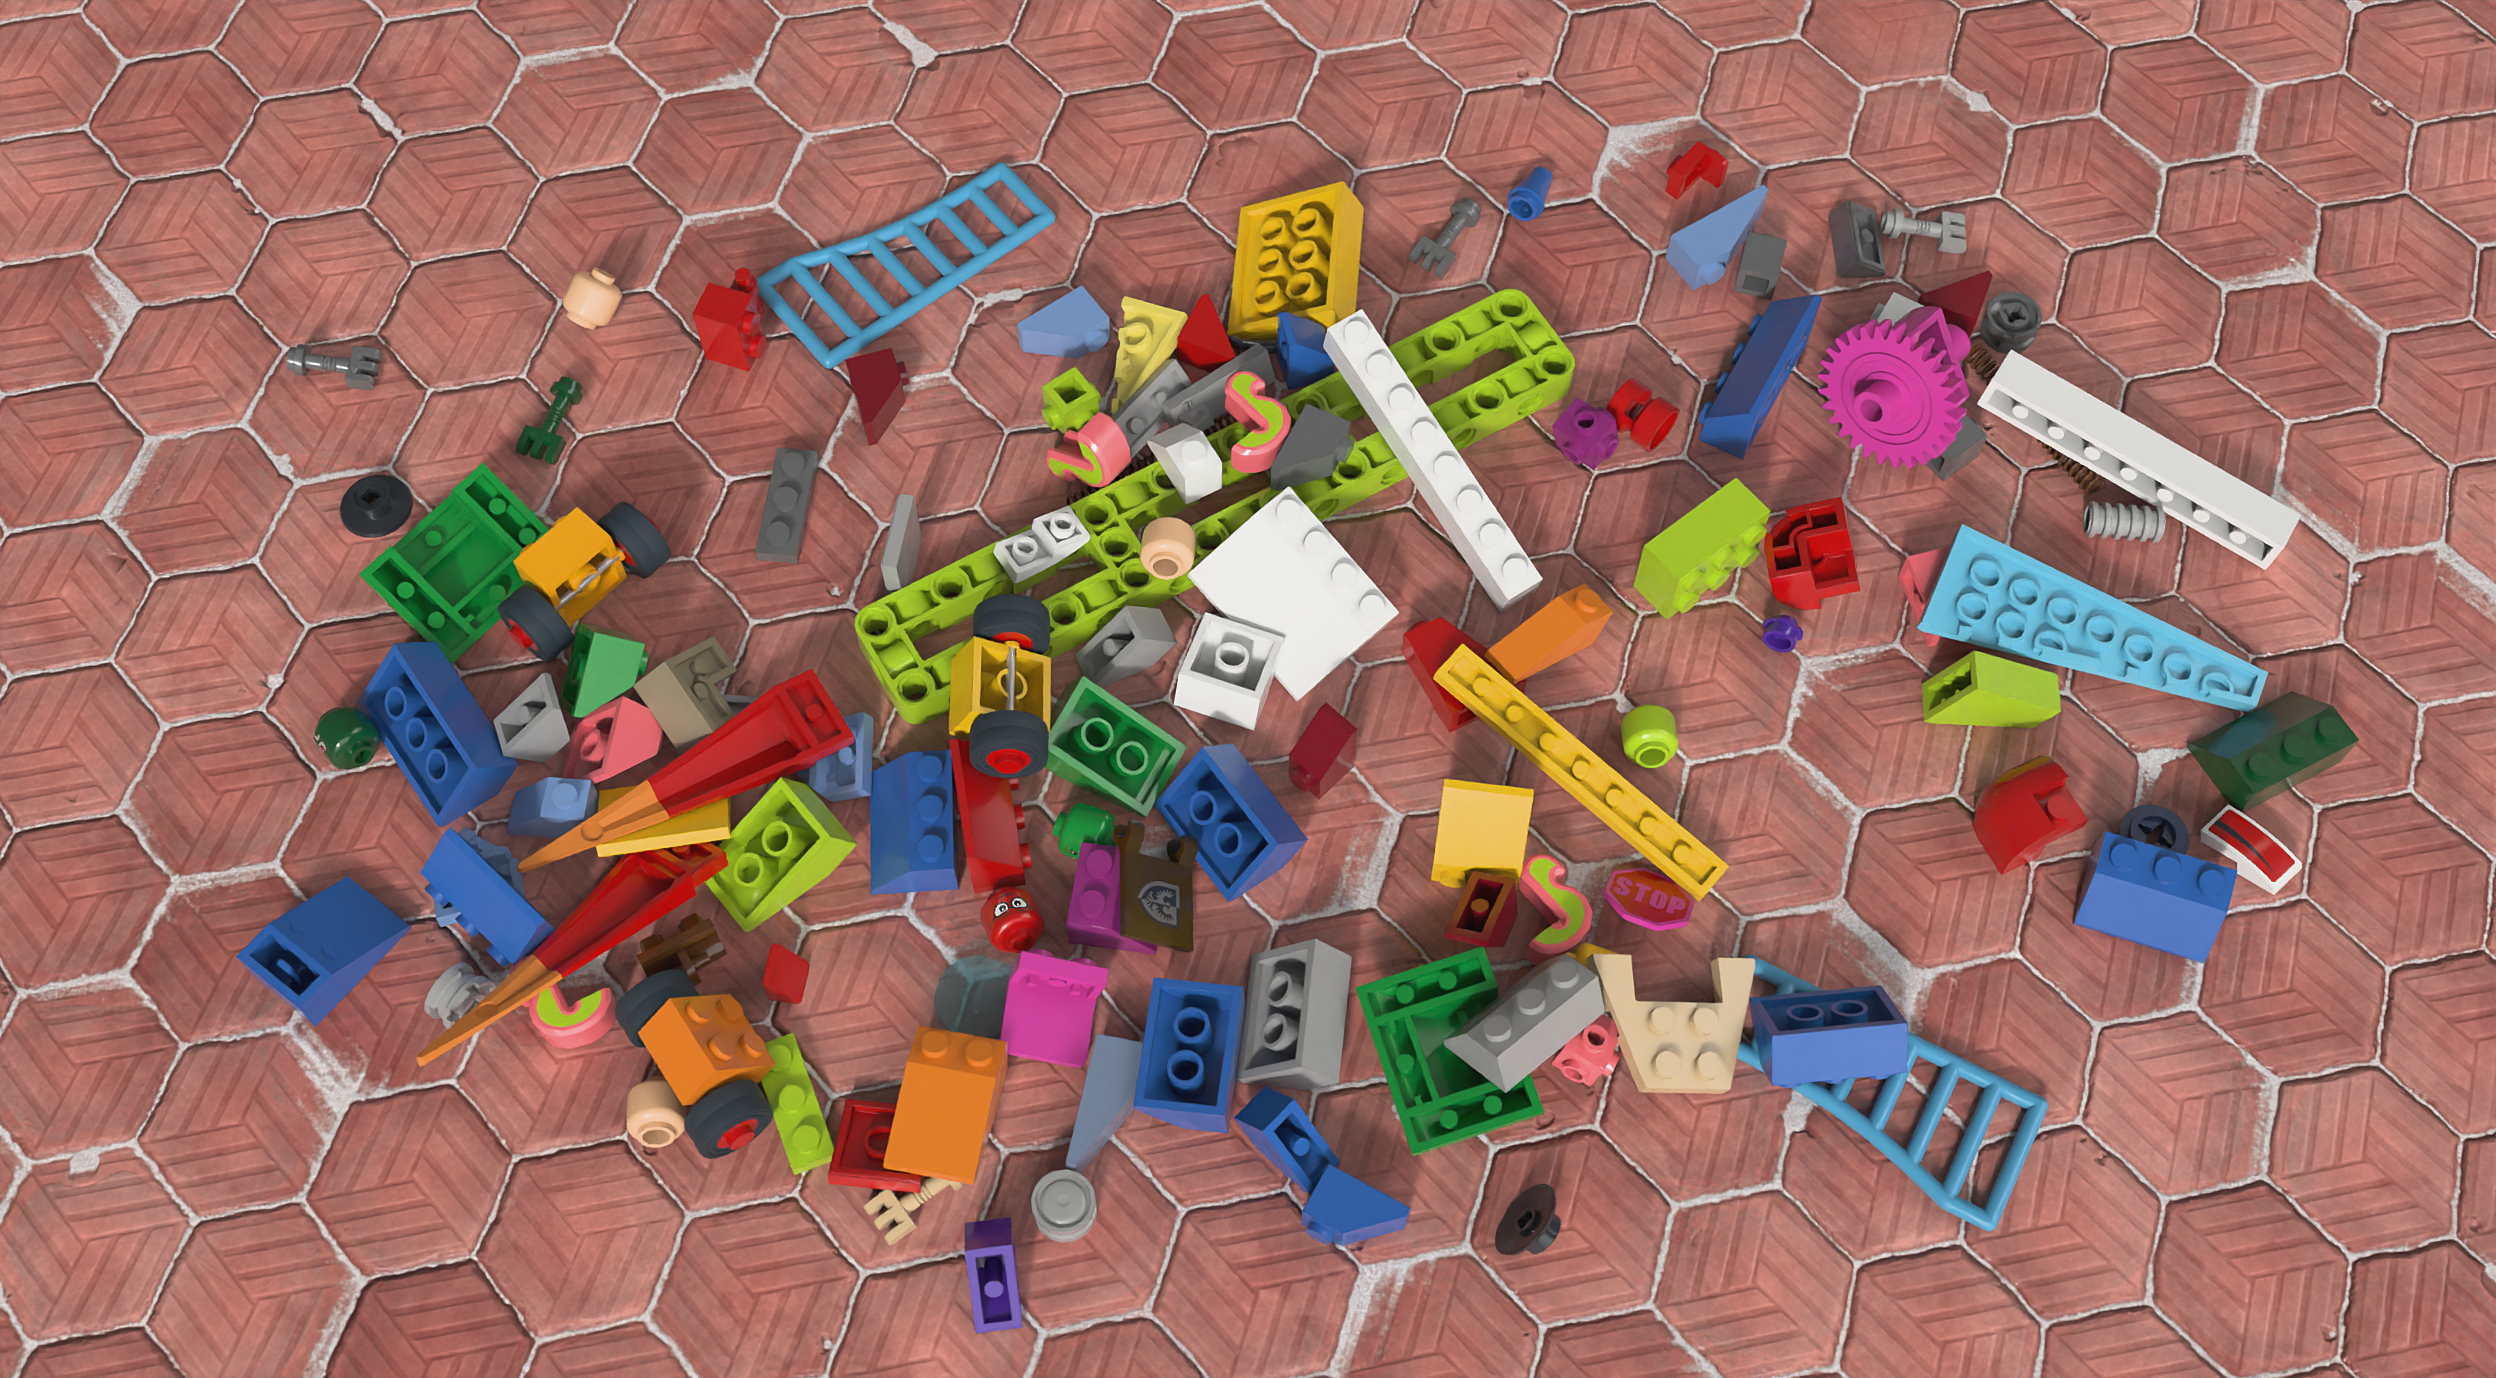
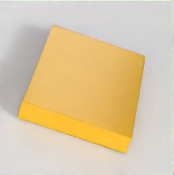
[596,785,731,857]

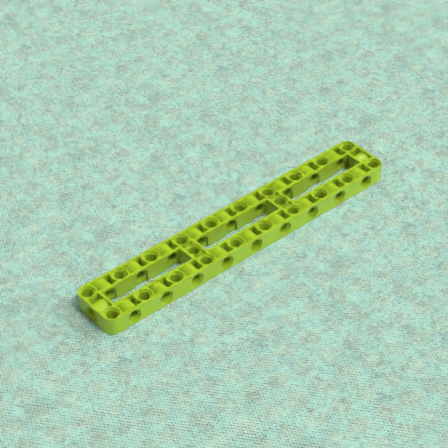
[854,289,1575,725]

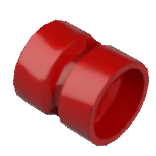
[1606,378,1680,452]

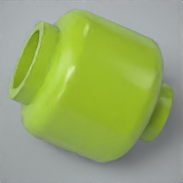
[1620,704,1679,768]

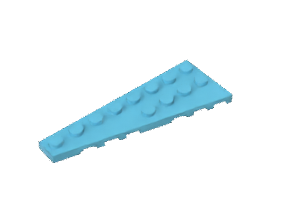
[1916,524,2268,713]

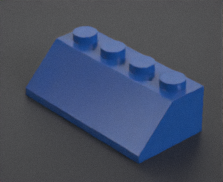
[1698,295,1822,460]
[357,641,518,827]

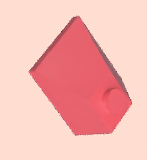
[561,696,664,784]

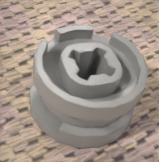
[424,962,496,1029]
[1031,1169,1097,1243]

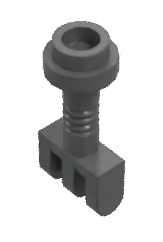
[1408,198,1481,279]
[287,344,383,390]

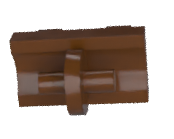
[636,913,727,987]

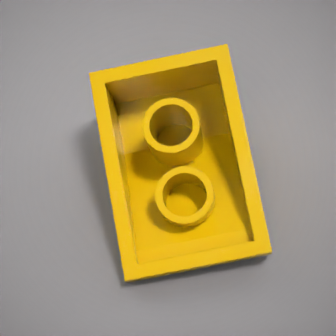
[1431,779,1534,891]

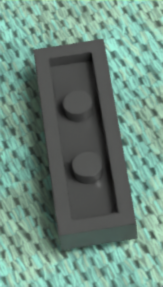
[755,447,819,564]

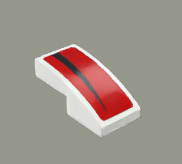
[2201,805,2302,895]

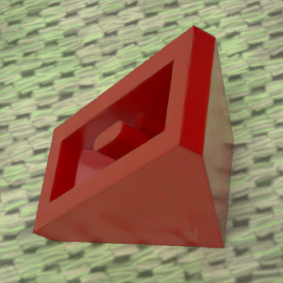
[1177,293,1235,373]

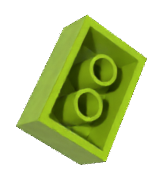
[1633,478,1771,620]

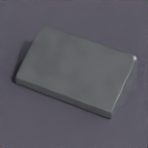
[1828,200,1886,278]

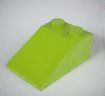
[705,777,857,932]

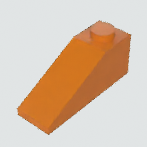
[1484,583,1613,685]

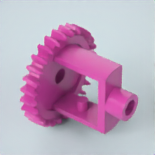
[1818,306,1970,468]

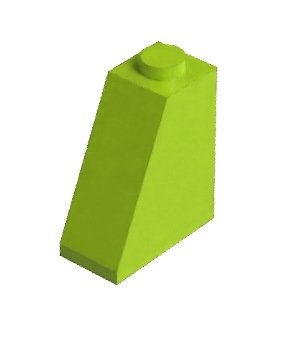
[1922,650,2061,728]

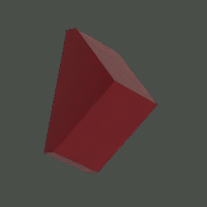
[1917,270,1993,339]

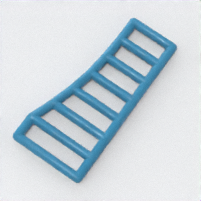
[756,162,1056,369]
[1737,954,2048,1231]

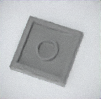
[880,494,922,595]

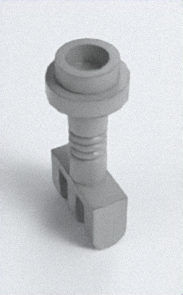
[1880,208,1967,254]

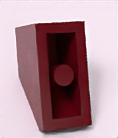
[845,347,910,446]
[1288,702,1358,799]
[1444,871,1518,947]

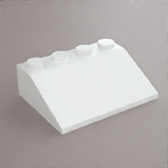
[1187,487,1399,701]

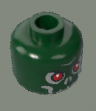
[314,706,381,770]

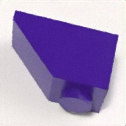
[964,1217,1023,1333]

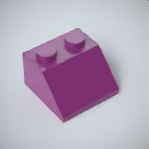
[1067,842,1158,955]

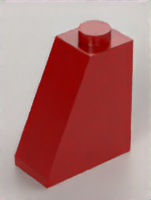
[1401,617,1527,733]

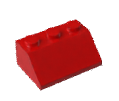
[949,739,1032,893]

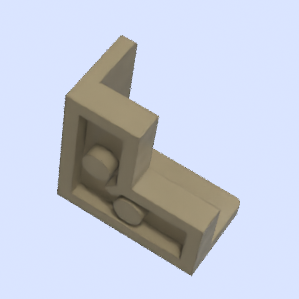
[633,636,737,755]

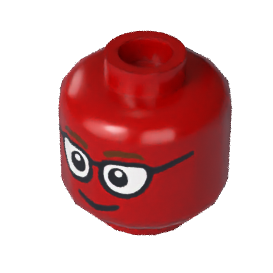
[980,887,1044,953]

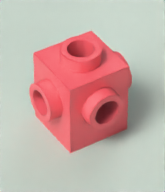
[1551,1014,1621,1086]

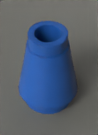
[1507,167,1553,221]

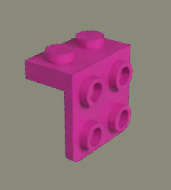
[999,949,1109,1068]

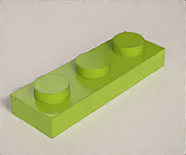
[761,1033,834,1175]

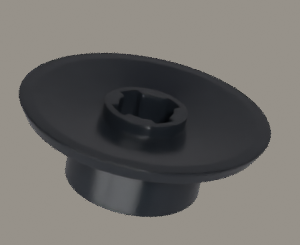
[340,475,413,538]
[1495,1183,1561,1256]

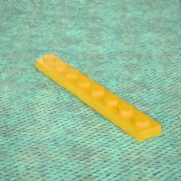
[1433,643,1729,902]

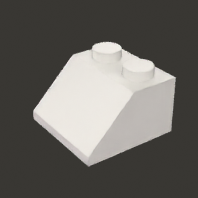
[1174,612,1285,731]

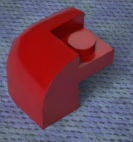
[1764,496,1861,610]
[1972,755,2088,875]

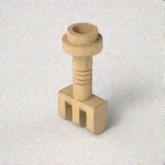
[864,1177,963,1245]

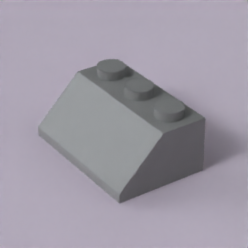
[1237,938,1352,1090]
[1444,954,1605,1093]

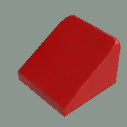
[761,943,810,1004]

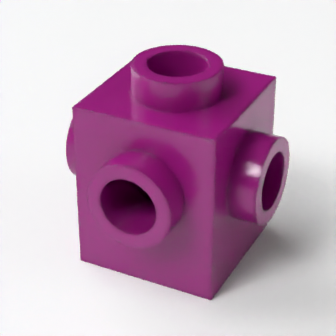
[1552,397,1619,470]

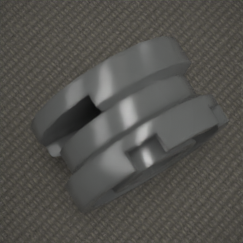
[1980,292,2042,354]

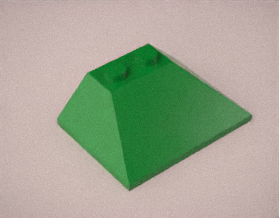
[359,463,550,665]
[1355,946,1544,1157]

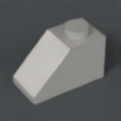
[1075,605,1177,688]
[493,673,571,763]

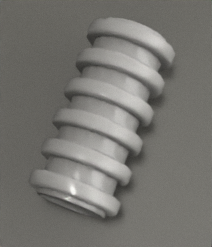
[2083,501,2166,543]

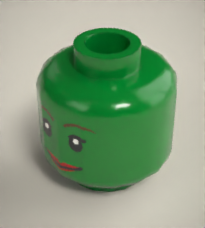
[1053,802,1116,860]

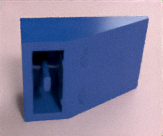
[236,876,411,1027]

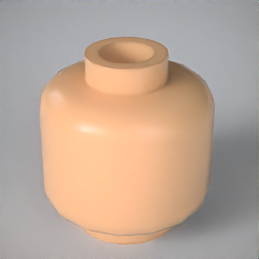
[562,267,622,330]
[1140,517,1196,580]
[626,1076,686,1147]

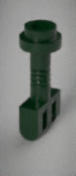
[516,377,583,465]

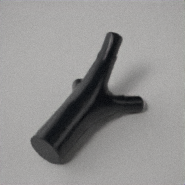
[1228,335,1277,354]

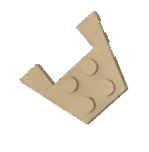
[1586,954,1755,1094]

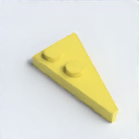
[1111,296,1188,414]

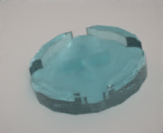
[934,955,1010,1040]

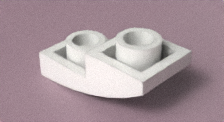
[994,506,1090,583]

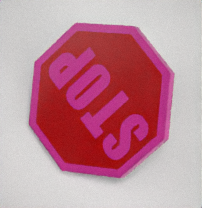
[1603,867,1695,931]

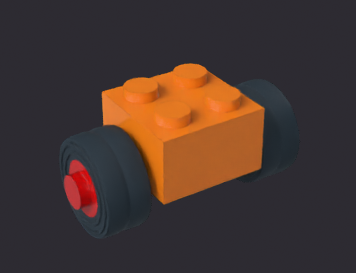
[615,969,776,1159]

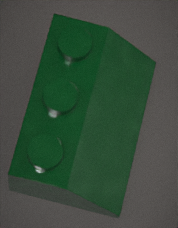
[2187,691,2359,813]

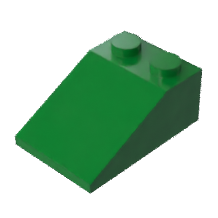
[1045,676,1187,818]

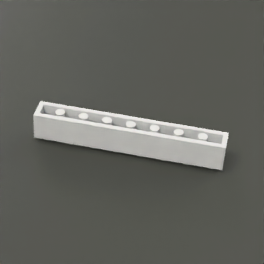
[1323,309,1543,613]
[1977,350,2301,570]

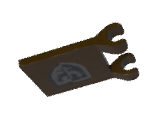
[1113,819,1198,953]

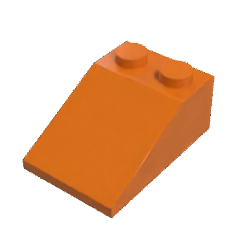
[884,1025,1007,1185]

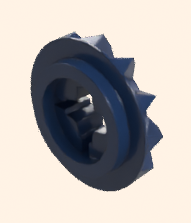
[2117,804,2190,855]

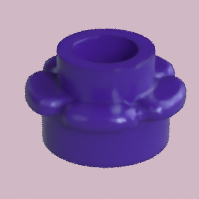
[1762,614,1803,652]

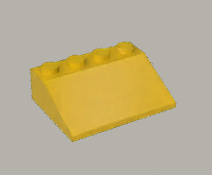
[1227,181,1364,339]

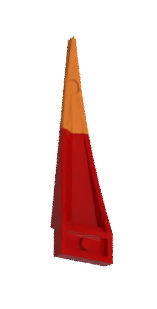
[517,669,854,873]
[417,842,729,1067]

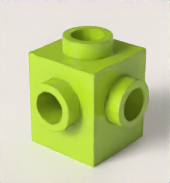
[1041,367,1101,435]

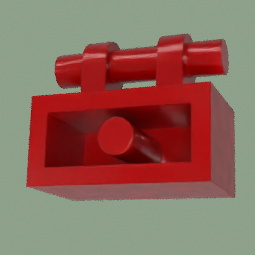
[692,268,767,372]

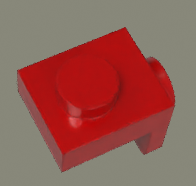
[1665,141,1729,200]

